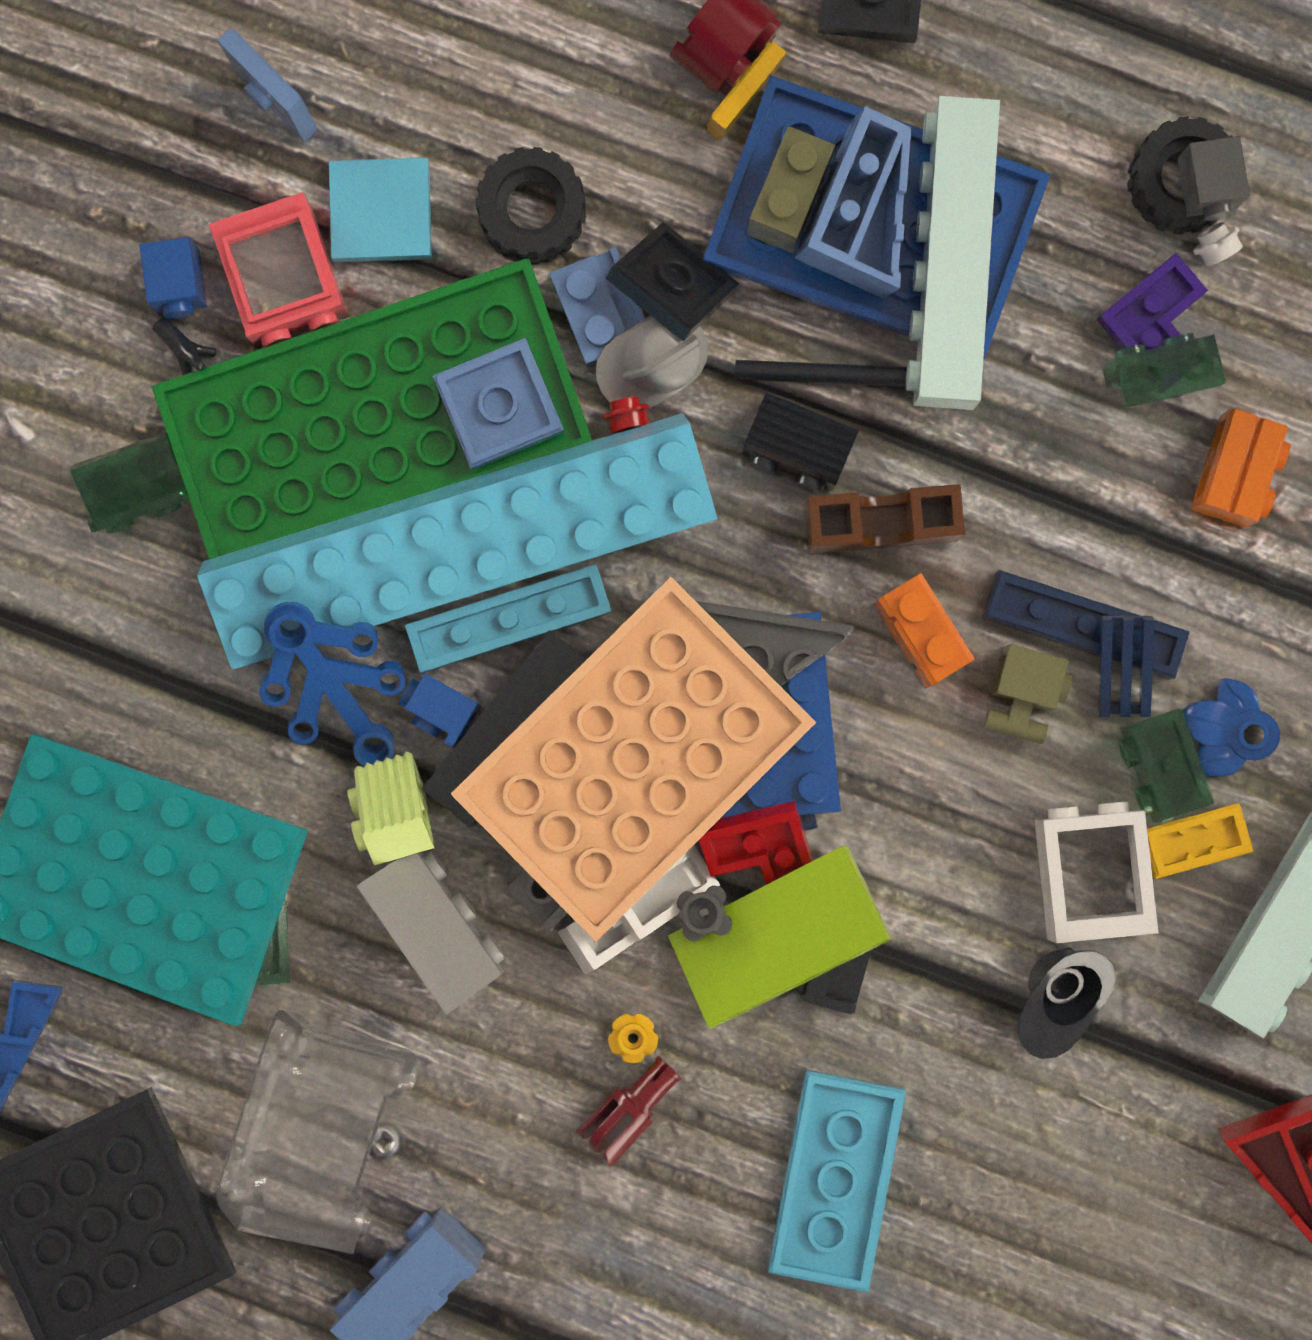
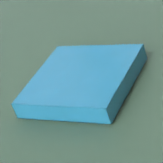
[329,158,432,263]

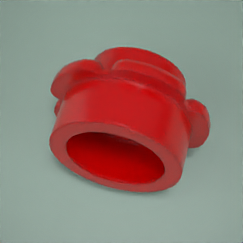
[602,396,650,434]

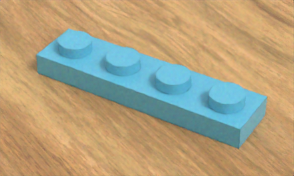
[405,564,612,674]

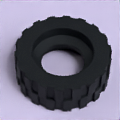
[1127,116,1233,235]
[475,147,586,264]

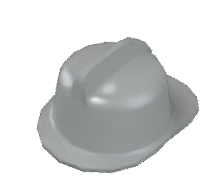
[596,316,708,407]

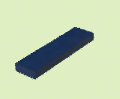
[981,570,1190,680]

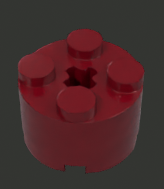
[669,0,783,96]

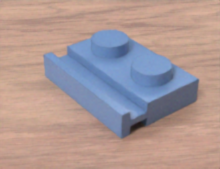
[549,246,645,368]

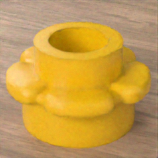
[608,1014,658,1064]

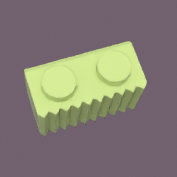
[347,752,434,866]

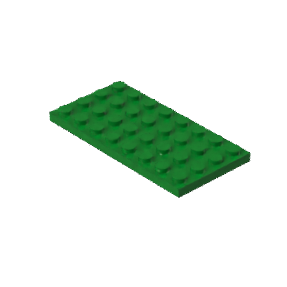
[151,257,592,559]

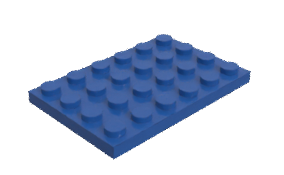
[703,75,1051,361]

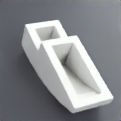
[557,845,720,974]

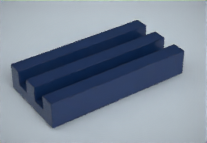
[1098,616,1155,717]

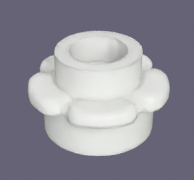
[1193,222,1243,266]

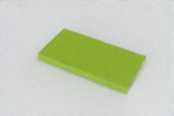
[668,845,892,1028]

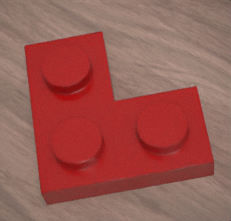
[699,800,814,885]

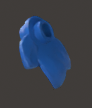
[1179,678,1280,777]

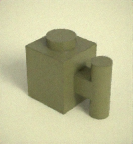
[983,644,1073,744]

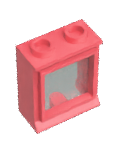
[208,192,349,348]

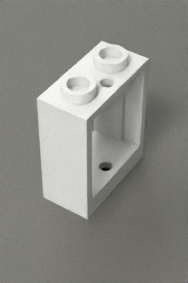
[1034,801,1158,943]

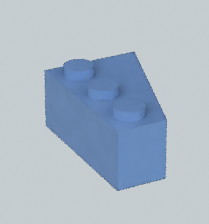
[794,106,911,299]
[330,1207,486,1340]

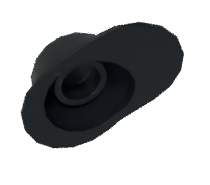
[1017,947,1116,1059]

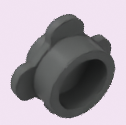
[677,885,733,941]

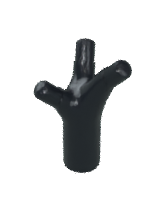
[152,317,216,375]

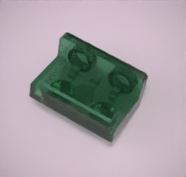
[1102,333,1226,408]
[70,432,187,533]
[1118,708,1215,823]

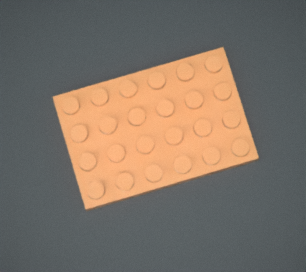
[451,577,816,942]

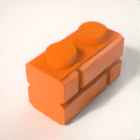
[1191,408,1291,527]
[873,573,975,689]

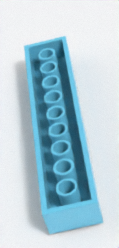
[197,413,718,670]

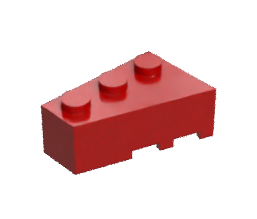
[1218,1094,1312,1244]

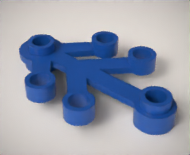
[259,602,405,766]

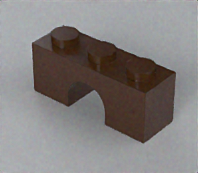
[804,484,965,554]

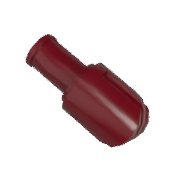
[576,1056,682,1167]

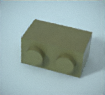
[747,126,835,253]

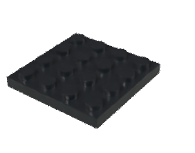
[0,1087,237,1340]

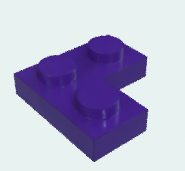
[1097,253,1208,395]

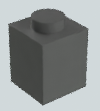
[1178,136,1250,221]

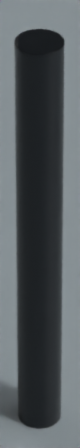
[735,360,907,387]

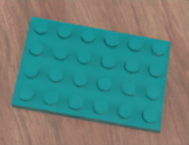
[0,734,309,1026]

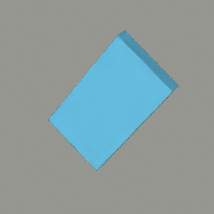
[768,1069,906,1292]

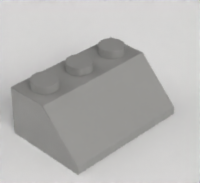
[356,850,506,1015]

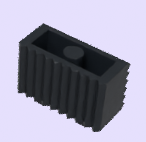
[741,392,859,494]

